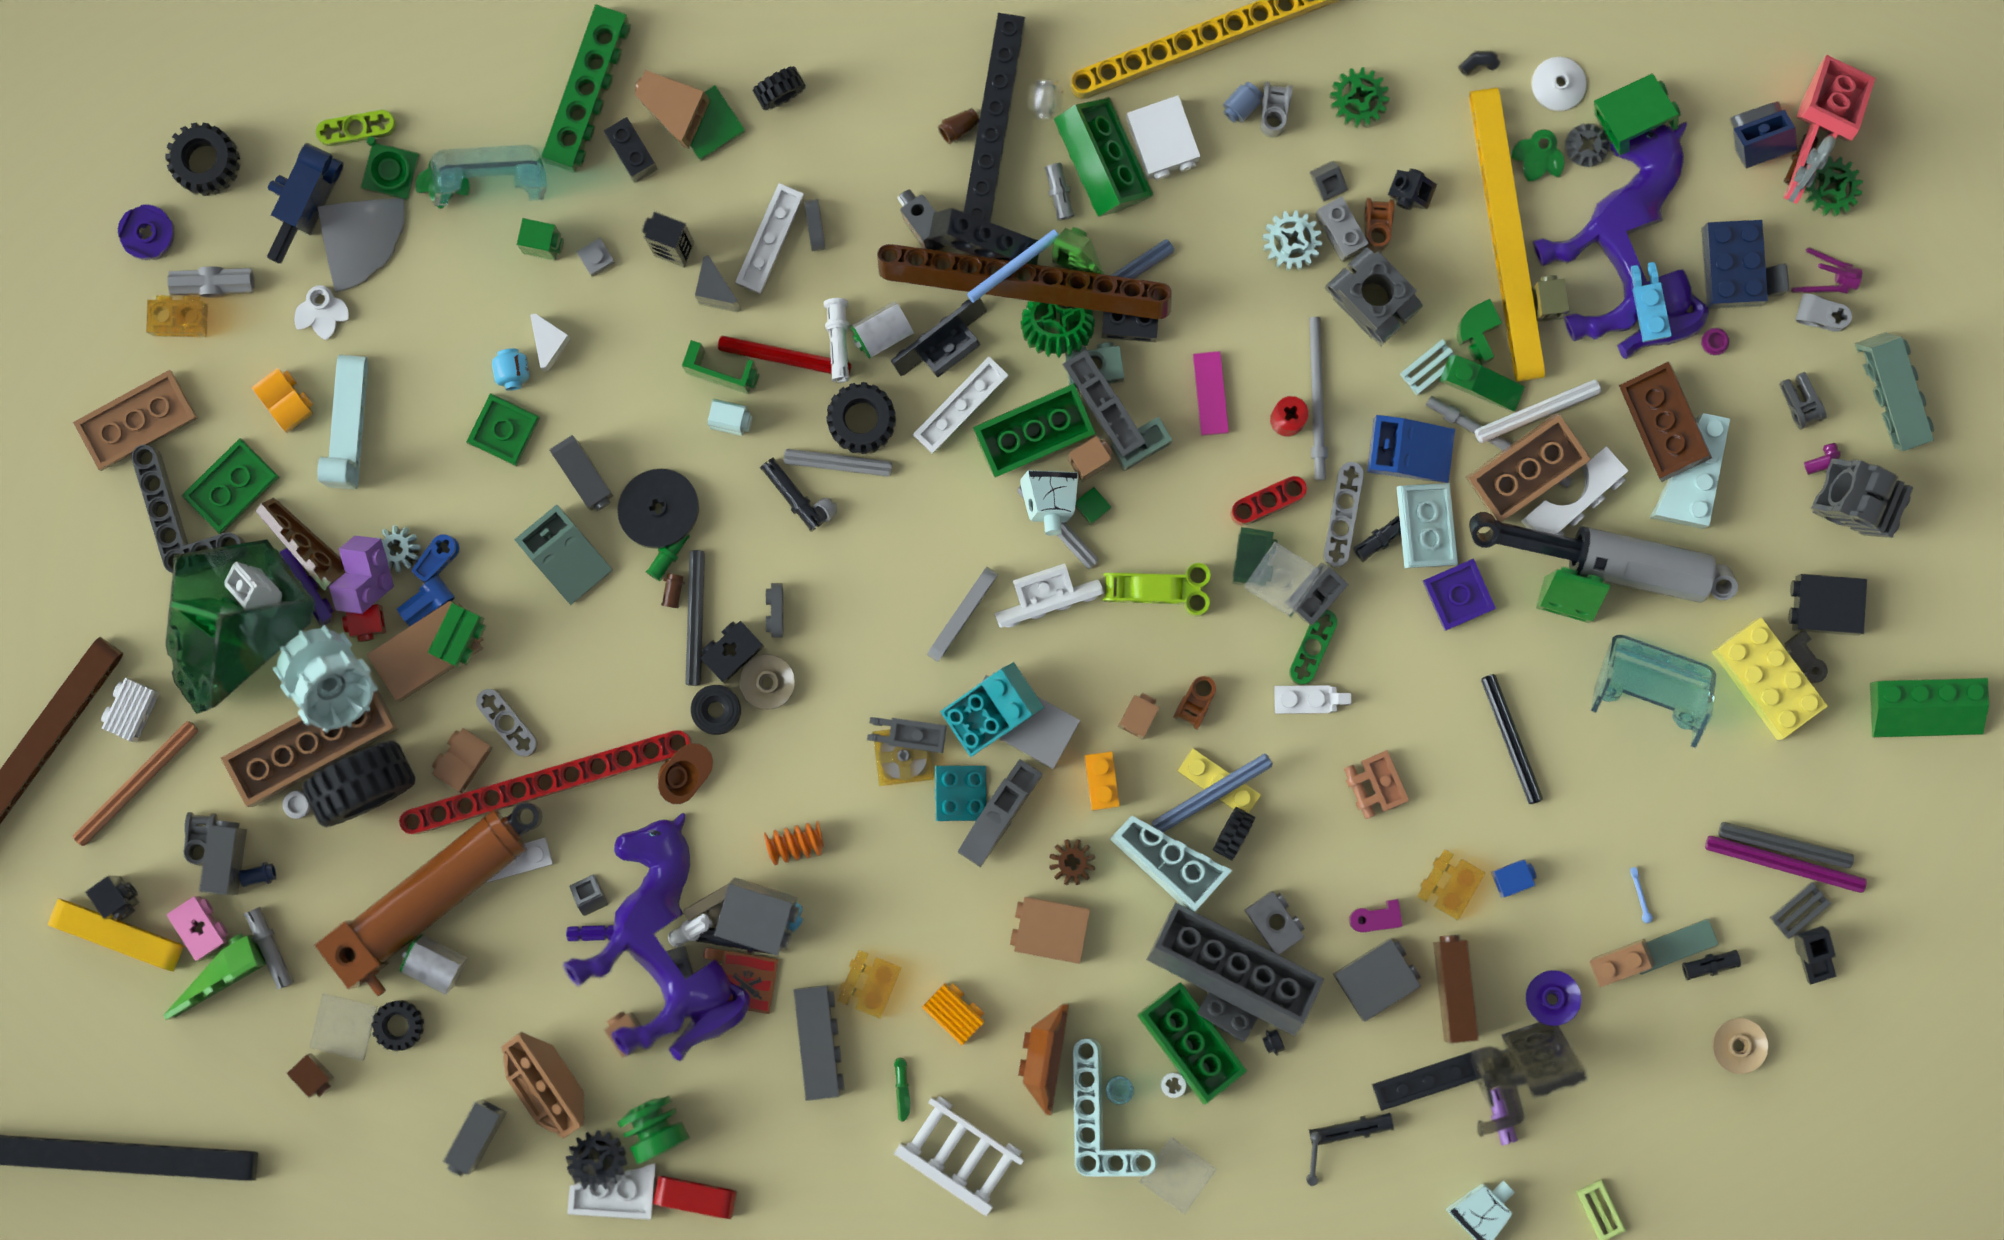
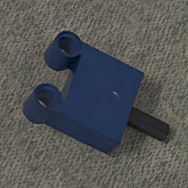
[267,143,344,264]

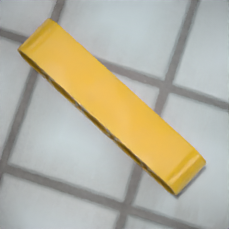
[48,898,184,972]

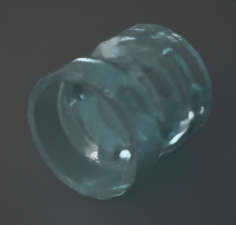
[1105,1075,1134,1104]

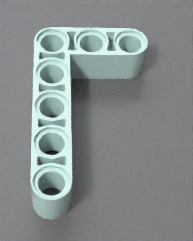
[317,355,368,489]
[1073,1038,1159,1176]

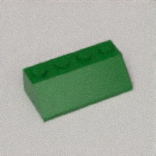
[1054,97,1153,217]
[1870,678,1989,738]

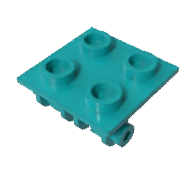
[935,766,987,821]

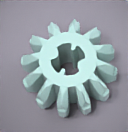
[376,525,421,573]

